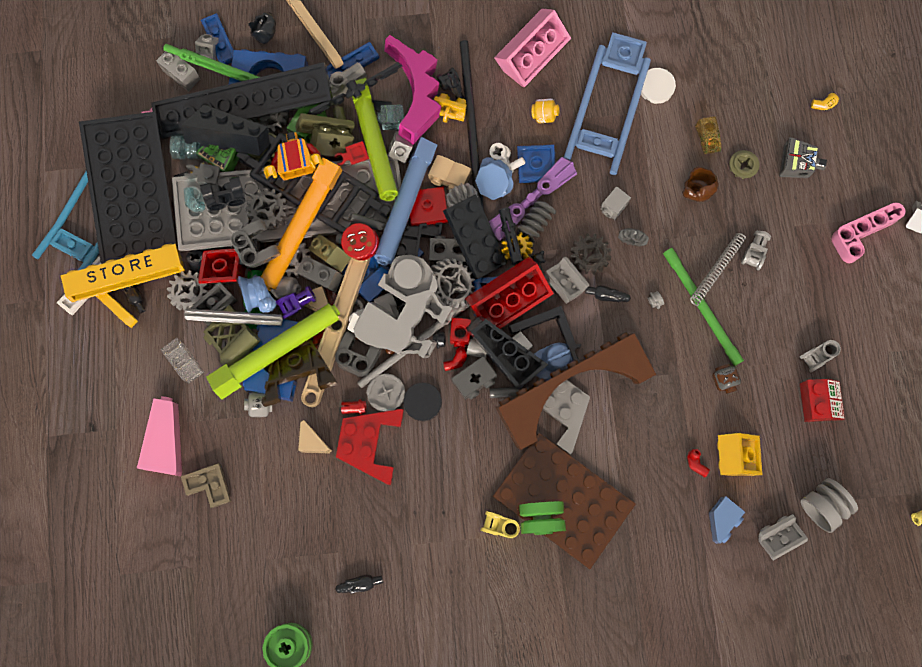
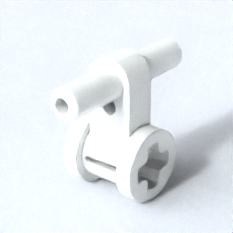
[490,143,525,173]

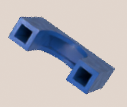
[228,49,308,85]
[243,319,298,401]

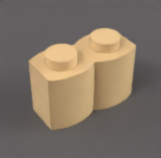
[428,155,472,190]

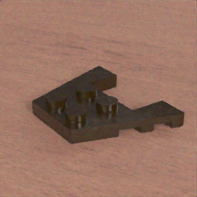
[261,339,338,407]

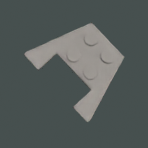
[543,380,590,455]

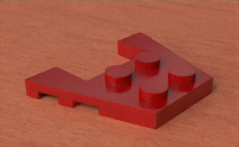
[336,409,404,485]

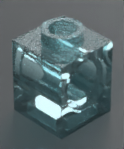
[378,105,404,130]

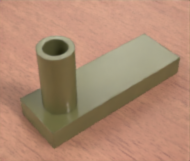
[295,106,355,134]

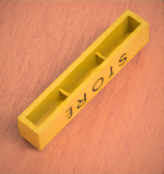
[61,244,185,302]

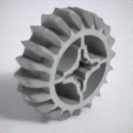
[431,258,475,309]

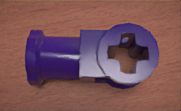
[276,286,317,319]

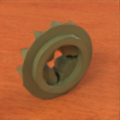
[729,150,759,180]

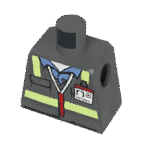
[779,137,827,178]

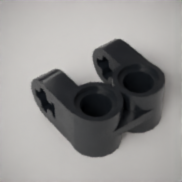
[200,176,246,211]

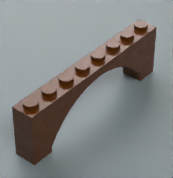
[495,332,656,450]

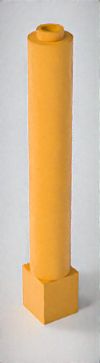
[261,158,342,291]

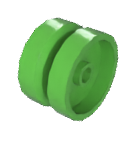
[519,501,566,535]
[262,622,313,667]

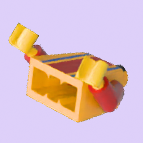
[263,132,324,180]

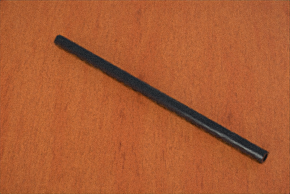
[460,40,484,210]

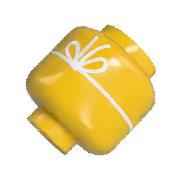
[532,98,559,123]

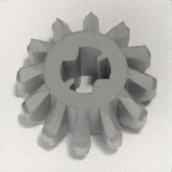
[446,183,478,207]

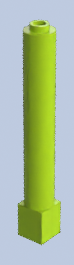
[352,78,398,201]
[206,303,340,399]

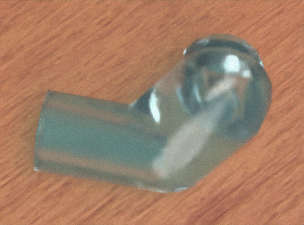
[184,187,205,212]

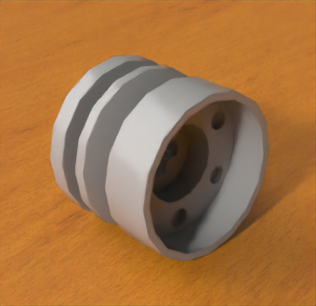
[800,478,858,533]

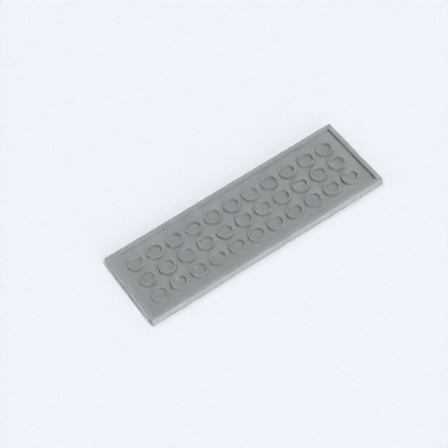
[172,156,407,251]

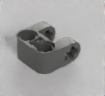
[231,219,281,268]
[335,331,382,377]

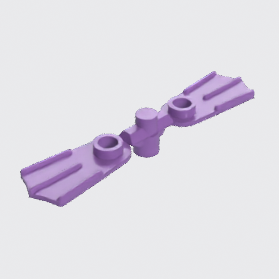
[489,157,577,241]

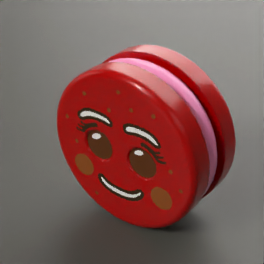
[341,223,379,261]

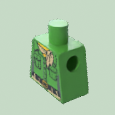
[196,144,239,172]

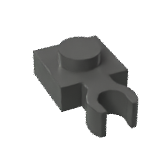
[184,163,221,186]

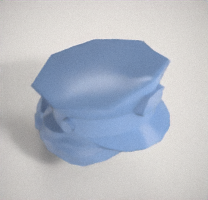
[475,157,513,200]
[238,274,277,313]

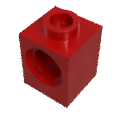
[450,318,471,348]

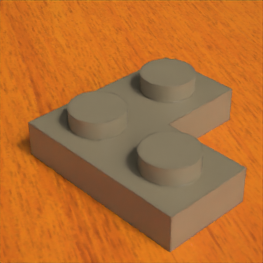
[181,464,231,508]

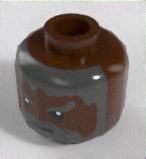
[712,364,741,394]

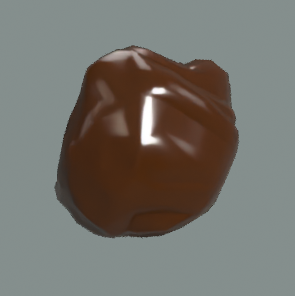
[682,166,719,202]

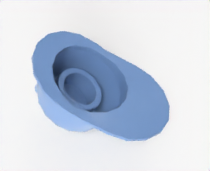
[535,342,573,379]

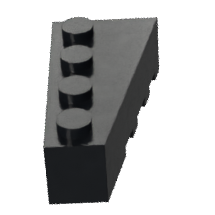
[466,316,548,390]

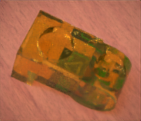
[695,116,721,154]

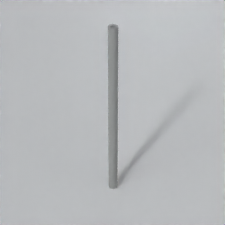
[357,300,469,388]

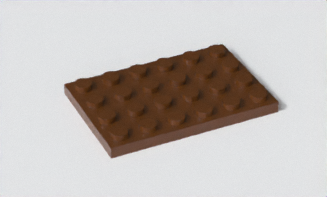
[493,433,636,569]

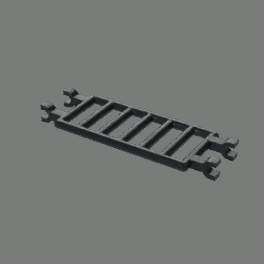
[237,133,391,234]

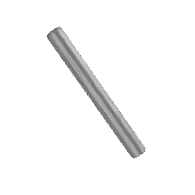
[184,309,283,326]

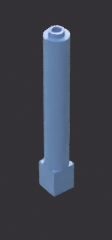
[374,137,437,265]

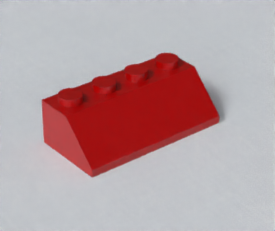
[465,257,554,329]

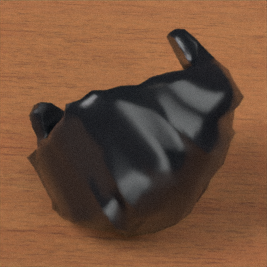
[248,12,276,44]

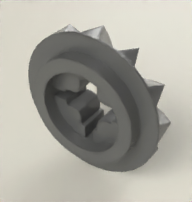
[618,228,649,247]

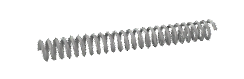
[690,233,746,306]

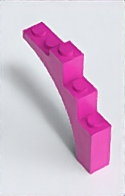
[384,35,441,145]

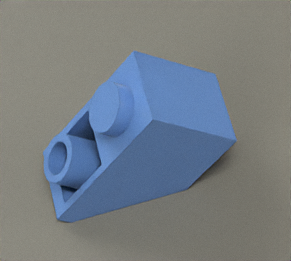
[709,496,745,544]

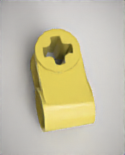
[480,511,520,538]

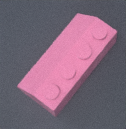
[494,9,571,87]

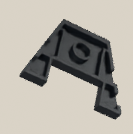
[379,222,443,271]

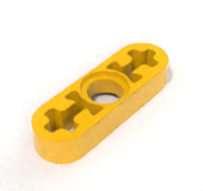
[96,293,138,328]

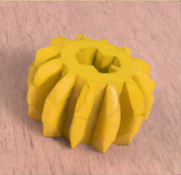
[501,232,533,262]

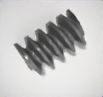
[517,201,556,242]

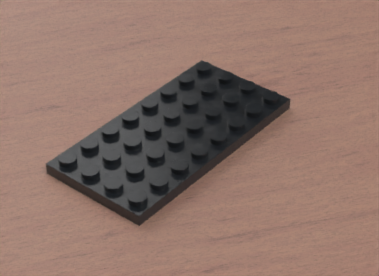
[79,112,178,264]

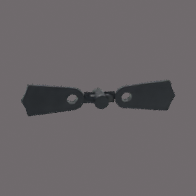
[307,62,402,115]

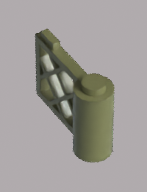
[203,305,261,366]

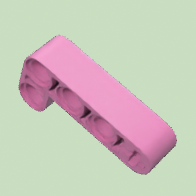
[831,203,905,263]

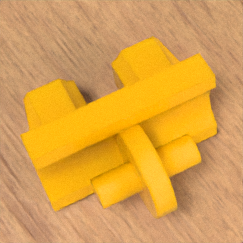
[434,93,467,123]

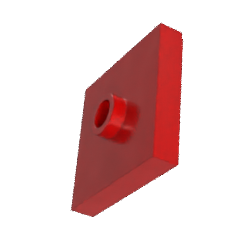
[410,187,448,226]

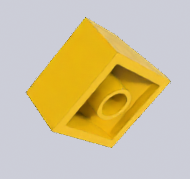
[717,433,762,476]

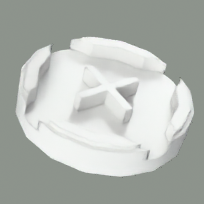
[641,68,676,104]

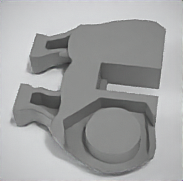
[353,255,457,358]

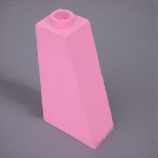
[137,396,182,476]

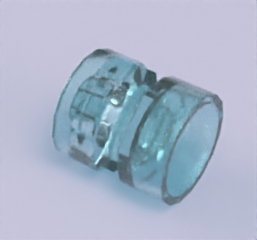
[170,136,202,159]

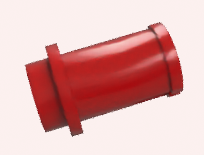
[341,399,366,415]

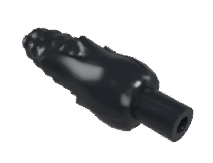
[122,285,146,314]
[585,285,631,303]
[335,575,384,594]

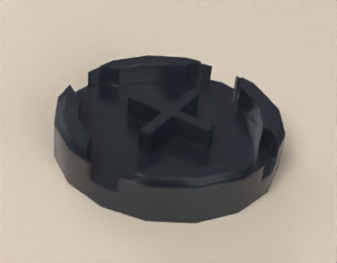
[403,382,442,422]

